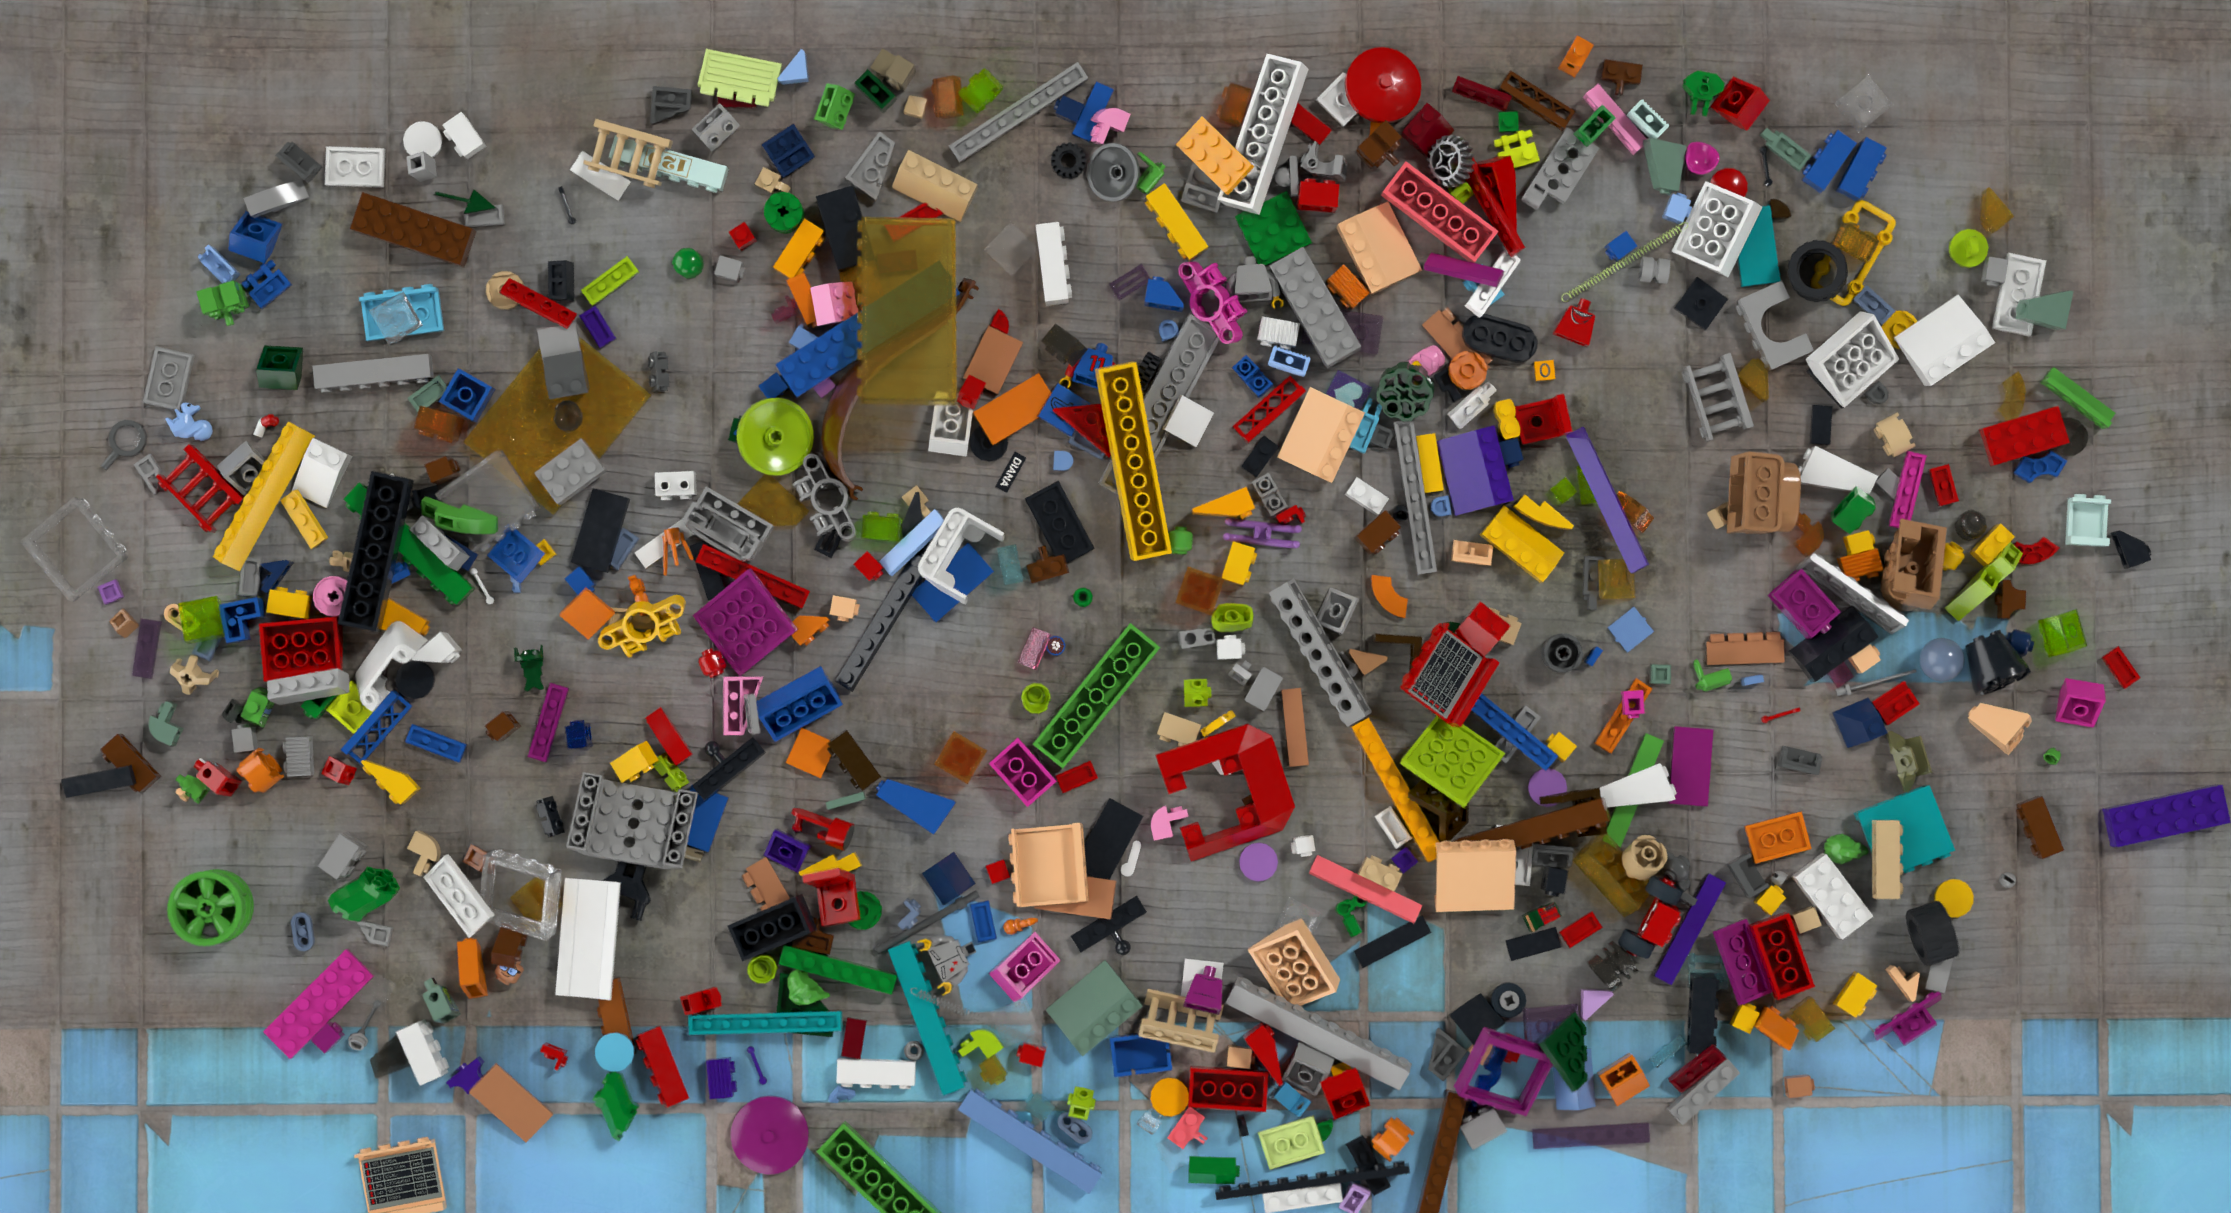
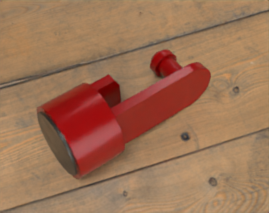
[791,808,854,851]

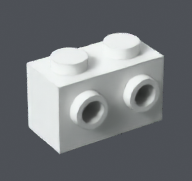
[655,471,697,500]
[1216,635,1245,660]

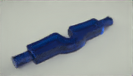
[1468,1045,1508,1113]

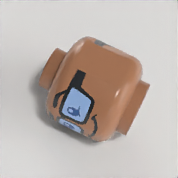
[495,961,524,986]

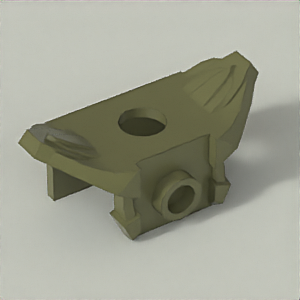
[1886,731,1932,792]

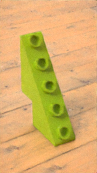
[1945,542,2023,621]

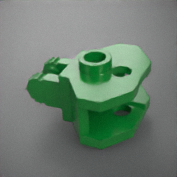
[1682,71,1725,117]

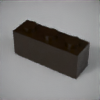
[827,729,881,791]

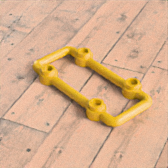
[1810,200,1896,306]

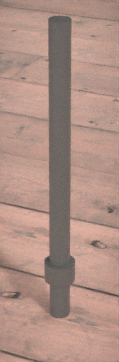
[875,890,980,954]

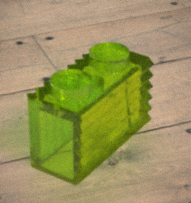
[861,511,902,542]

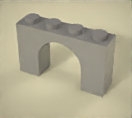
[1736,280,1814,371]

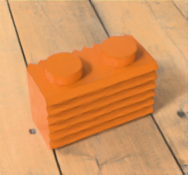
[1326,264,1370,310]
[1837,548,1883,581]

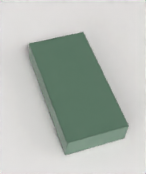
[408,375,447,414]
[826,792,866,810]

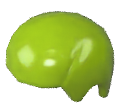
[1021,683,1051,714]
[747,954,778,984]

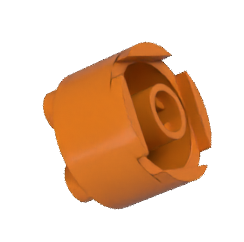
[236,748,284,793]
[1371,1117,1415,1162]

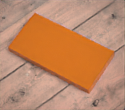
[973,373,1051,445]

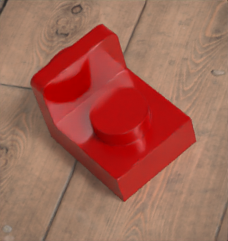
[1275,505,1306,524]
[321,756,357,785]
[540,1042,569,1071]

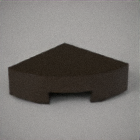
[1770,199,1791,219]

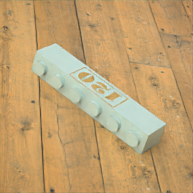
[609,135,729,193]

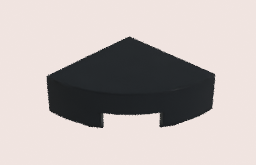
[1236,1114,1249,1137]

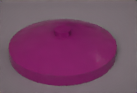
[731,1095,809,1174]

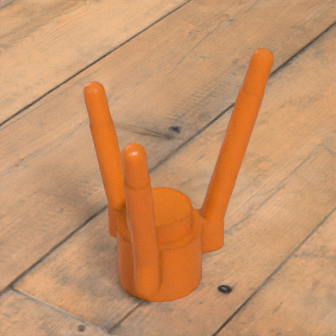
[662,527,694,576]

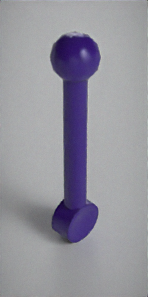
[747,1046,767,1085]

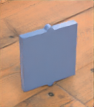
[1607,607,1654,653]

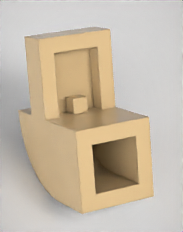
[407,830,441,876]

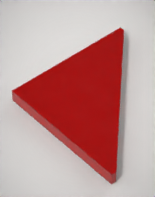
[1052,404,1111,458]

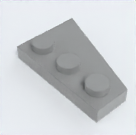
[845,131,895,202]

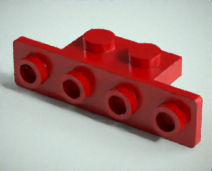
[500,278,577,329]

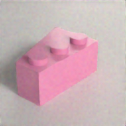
[723,677,763,735]

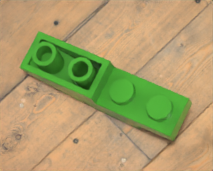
[421,496,498,534]

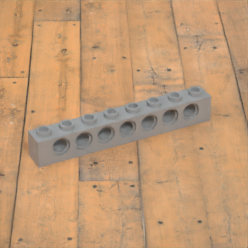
[1269,578,1372,727]

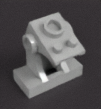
[1300,141,1348,181]

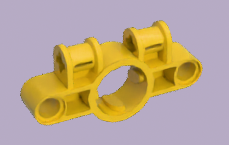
[598,595,686,658]

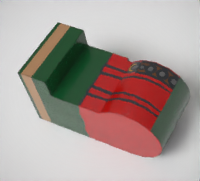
[1522,901,1562,932]

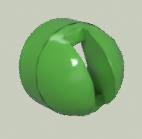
[2043,748,2061,765]

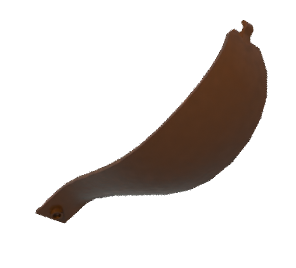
[821,278,979,500]

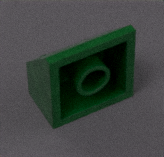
[256,345,303,390]

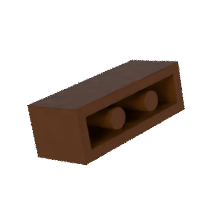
[100,734,162,793]
[2016,796,2064,859]

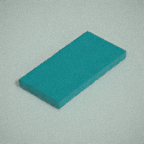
[1737,205,1781,287]

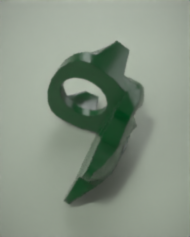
[514,645,544,691]

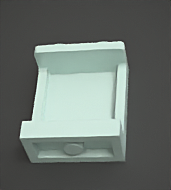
[2065,494,2111,547]

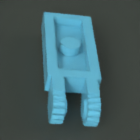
[1349,398,1382,454]

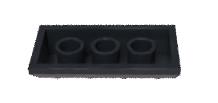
[1789,606,1878,682]

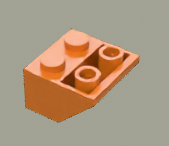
[1596,1053,1650,1106]

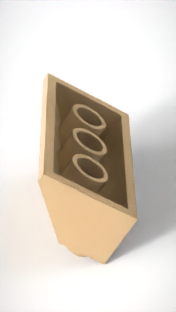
[892,150,978,222]

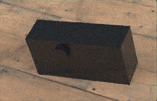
[816,185,876,273]
[727,894,817,962]

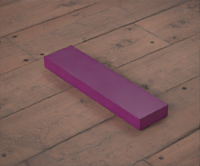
[1424,253,1504,287]
[527,683,569,762]

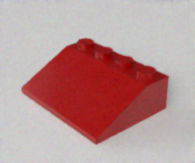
[259,617,343,682]

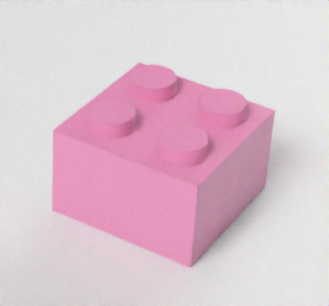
[811,282,858,326]

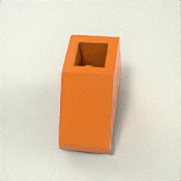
[791,615,830,646]

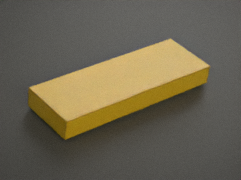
[1416,433,1444,493]

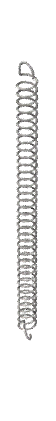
[911,988,1048,1050]

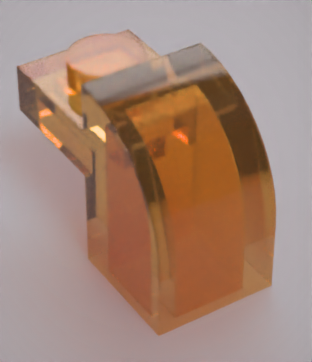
[1617,491,1654,533]
[1792,512,1824,557]

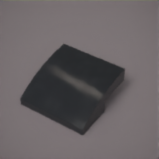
[1449,993,1505,1046]

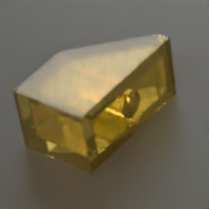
[1980,187,2014,233]
[1737,358,1769,403]

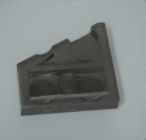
[370,1030,411,1079]

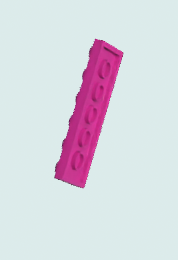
[263,949,374,1059]

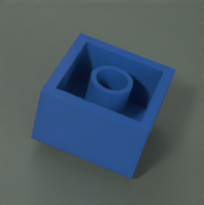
[439,368,496,423]

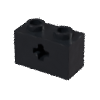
[1540,866,1568,897]

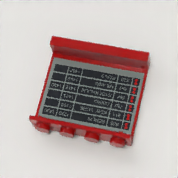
[1400,623,1500,727]

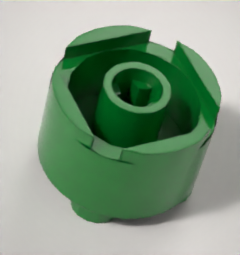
[764,192,804,234]

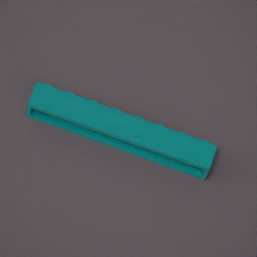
[888,940,967,1096]

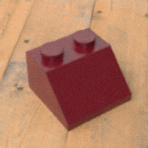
[1401,103,1455,158]

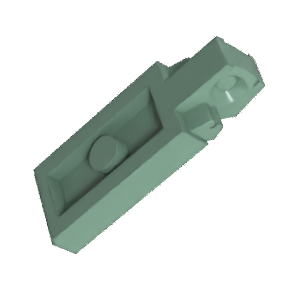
[1760,128,1811,172]

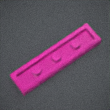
[1888,451,1927,529]

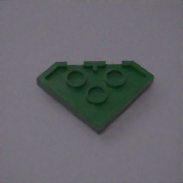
[776,973,834,1037]
[1539,1012,1588,1092]

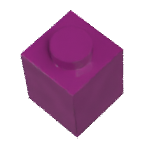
[311,1022,345,1054]

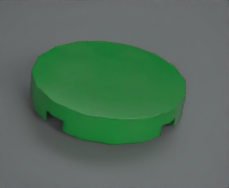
[848,891,882,930]

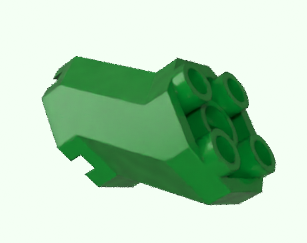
[328,867,400,922]
[593,1071,640,1141]

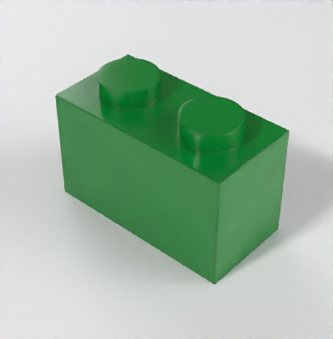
[1830,486,1876,534]

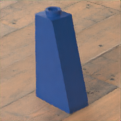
[876,779,956,835]

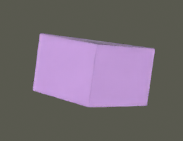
[1580,989,1614,1021]
[1338,1181,1371,1213]

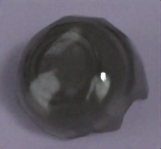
[554,400,584,432]
[1955,510,1987,541]

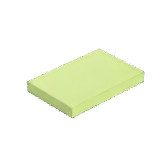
[1258,1115,1325,1170]

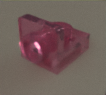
[771,295,798,324]

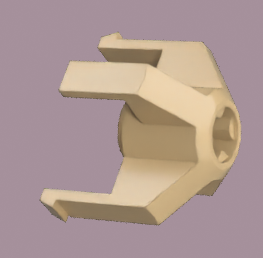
[170,655,219,695]

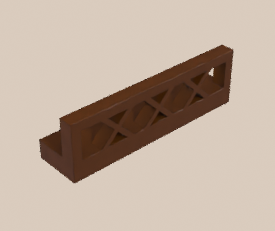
[1498,70,1575,132]

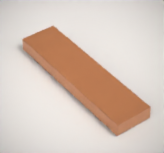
[1281,688,1309,767]

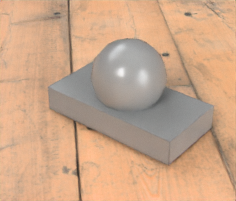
[1274,156,1299,197]

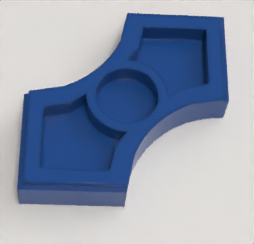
[2013,451,2067,483]

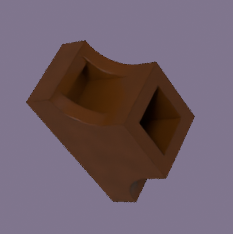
[1995,580,2026,619]

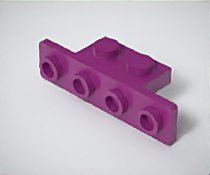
[1874,991,1942,1046]

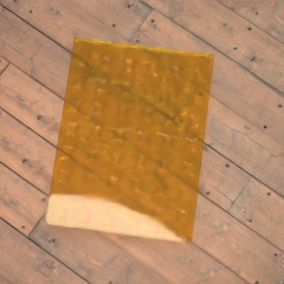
[464,337,652,515]

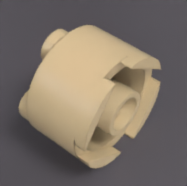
[1874,413,1915,457]
[1622,835,1667,880]

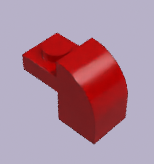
[680,987,722,1015]

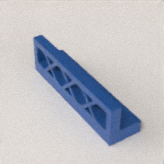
[341,691,413,765]

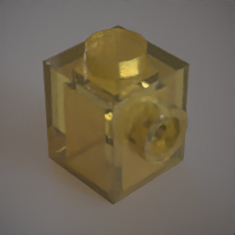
[979,1054,1008,1086]

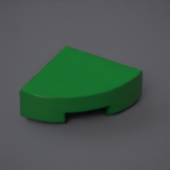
[1316,1118,1333,1142]

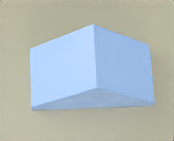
[777,49,809,85]

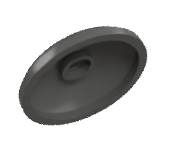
[1087,143,1140,202]

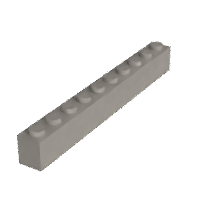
[1225,977,1412,1091]

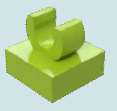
[1448,182,1474,204]

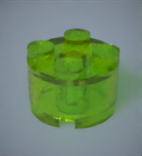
[958,68,1004,114]

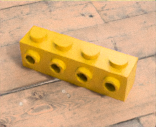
[1145,183,1209,262]

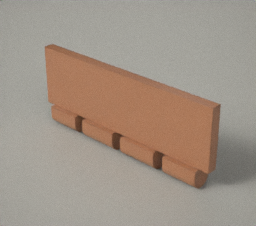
[1422,307,1493,370]
[1706,632,1785,665]
[742,857,790,911]

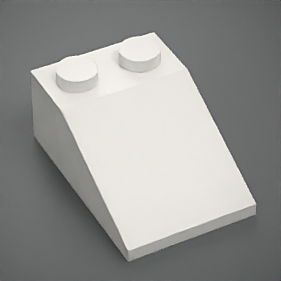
[928,390,973,456]
[292,438,353,508]

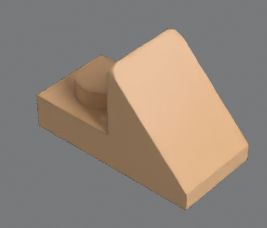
[1885,965,1920,1002]

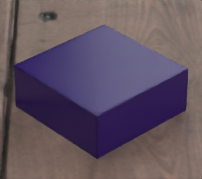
[1391,847,1418,874]

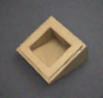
[1707,501,1728,529]

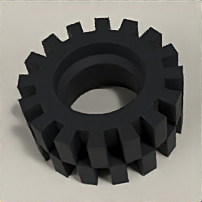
[1051,142,1086,179]
[1138,352,1162,389]

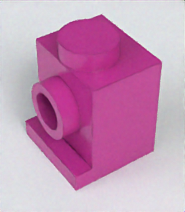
[1621,690,1645,718]

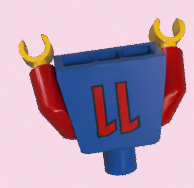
[1059,343,1116,389]

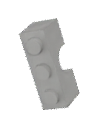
[410,515,470,571]

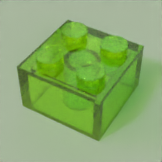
[178,596,225,644]

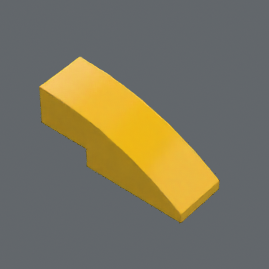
[1513,494,1574,530]
[799,852,862,876]

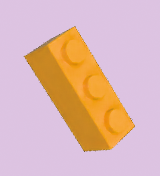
[773,218,826,279]

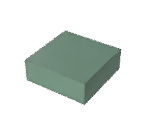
[1650,664,1671,684]

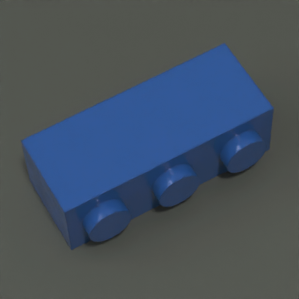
[1802,130,1857,193]
[1835,137,1887,201]

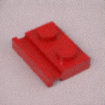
[1871,681,1920,725]

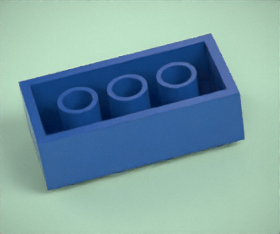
[756,666,843,742]

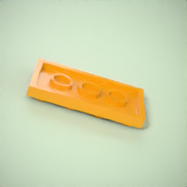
[1176,116,1254,195]

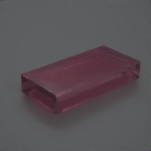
[1018,627,1051,670]

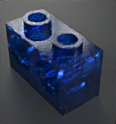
[565,720,593,749]

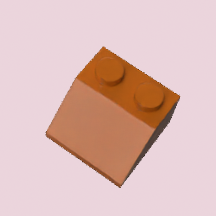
[1754,1006,1799,1051]

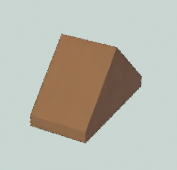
[1348,649,1388,676]

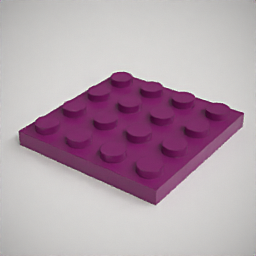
[692,568,798,677]

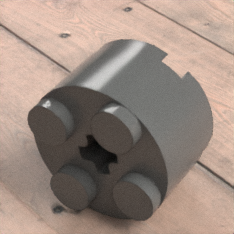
[1541,634,1583,673]

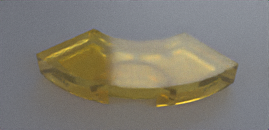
[1997,371,2026,421]

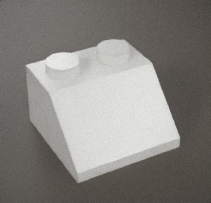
[412,632,463,663]

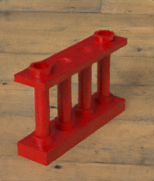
[156,444,244,533]

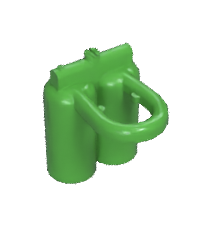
[1136,152,1165,195]
[1693,659,1732,691]

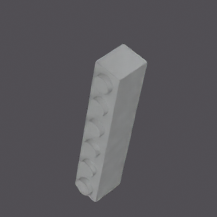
[312,354,434,393]

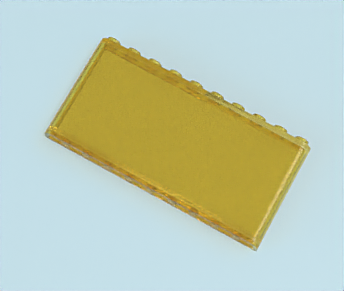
[857,216,957,406]

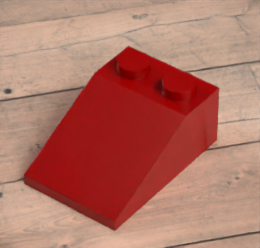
[1243,1022,1283,1086]

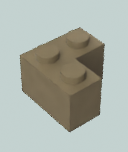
[870,48,916,91]

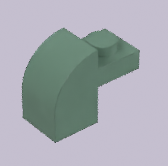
[149,701,184,746]

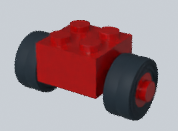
[1618,876,1683,959]

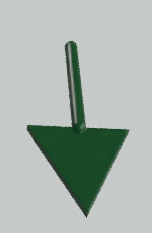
[434,190,496,214]

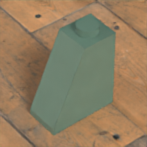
[1643,138,1686,195]
[2016,291,2073,330]

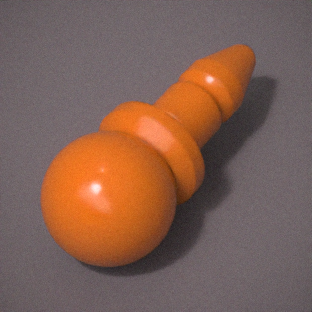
[1003,918,1038,935]

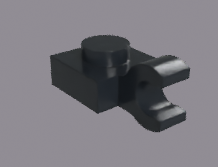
[1433,367,1462,403]

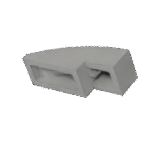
[243,180,310,218]

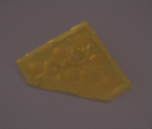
[737,474,810,526]

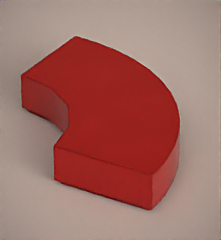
[2014,537,2060,565]

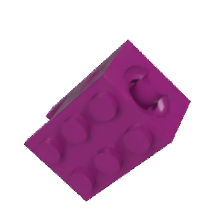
[1767,568,1840,639]

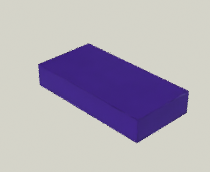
[579,305,617,349]

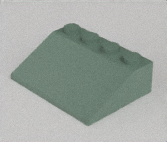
[1046,960,1142,1056]

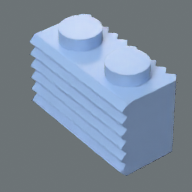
[1267,346,1310,377]

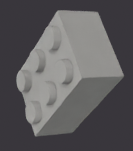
[534,438,607,506]

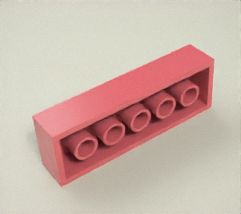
[1381,162,1498,263]

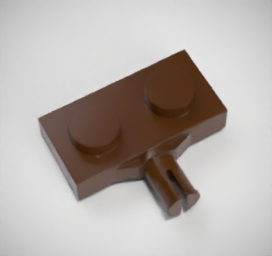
[1601,59,1643,96]
[1026,545,1070,583]
[792,917,834,955]

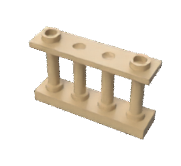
[583,119,673,188]
[1138,989,1224,1053]

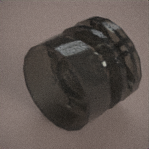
[1587,940,1639,993]

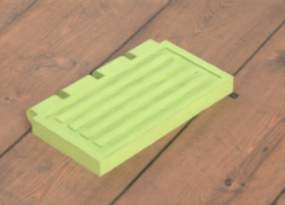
[698,49,782,107]

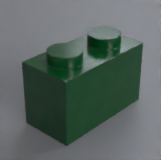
[854,69,897,114]

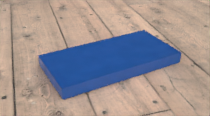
[912,543,994,623]

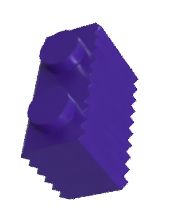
[706,1057,737,1099]

